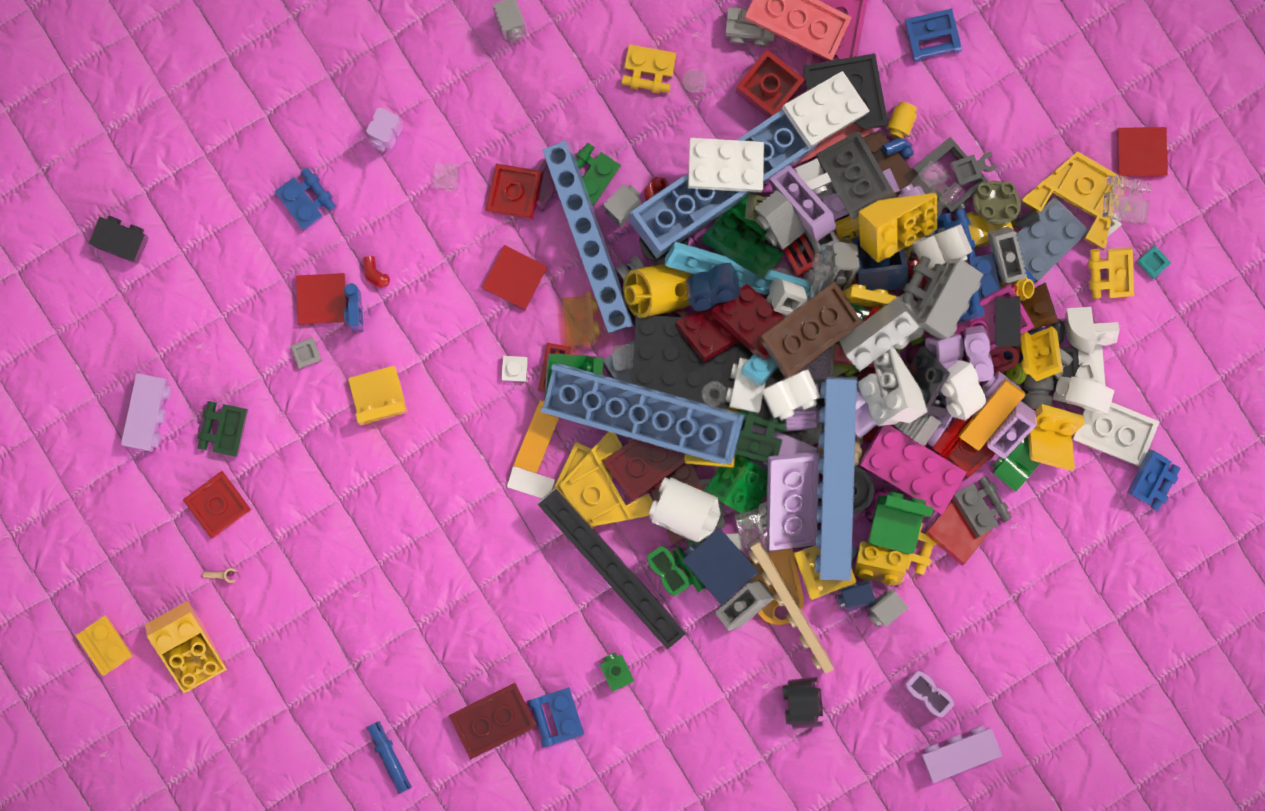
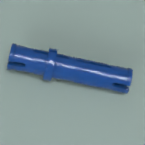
[366,721,412,794]

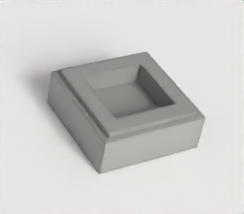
[290,337,322,369]

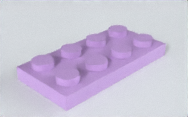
[767,452,819,551]

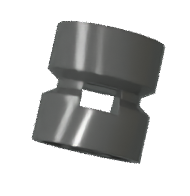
[1021,374,1054,411]

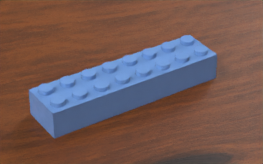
[628,110,818,259]
[816,376,857,580]

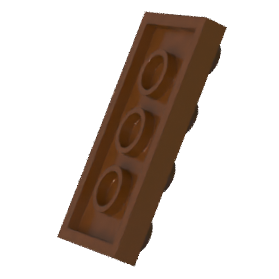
[758,281,862,379]

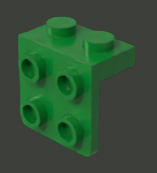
[868,492,934,554]

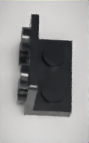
[908,346,950,418]

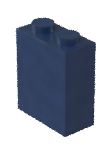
[682,528,759,605]

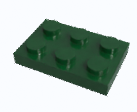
[701,216,784,280]

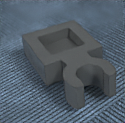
[950,152,997,187]

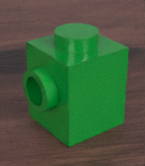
[600,652,634,692]

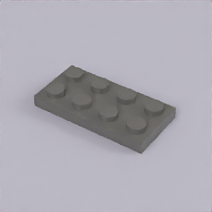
[816,131,896,220]

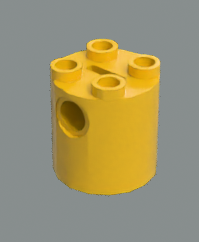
[623,263,692,318]

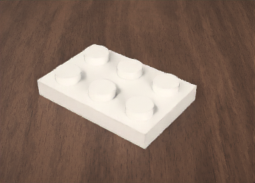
[782,71,869,148]
[688,138,764,192]
[1072,402,1160,467]

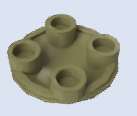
[973,180,1021,225]

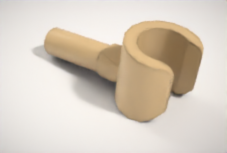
[203,568,237,583]

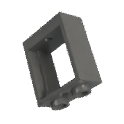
[912,137,988,213]

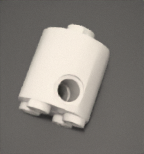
[649,478,720,542]

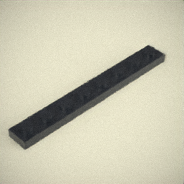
[538,487,686,650]

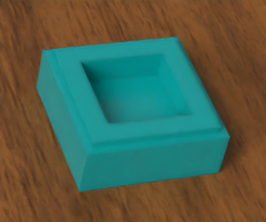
[1136,245,1171,280]

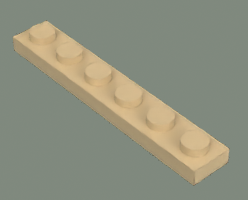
[749,539,834,674]

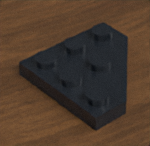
[803,53,888,130]

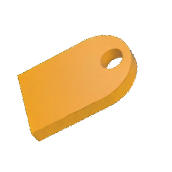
[746,548,804,625]

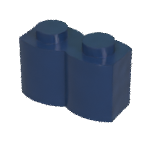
[686,263,740,312]
[835,580,876,612]

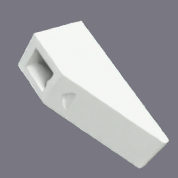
[873,347,927,423]

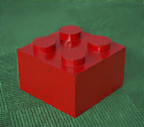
[735,50,805,119]

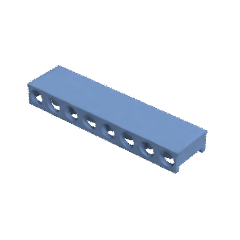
[542,140,635,333]
[541,363,744,465]

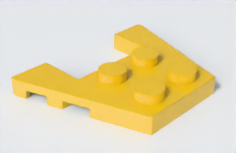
[1021,151,1120,251]
[559,431,653,527]

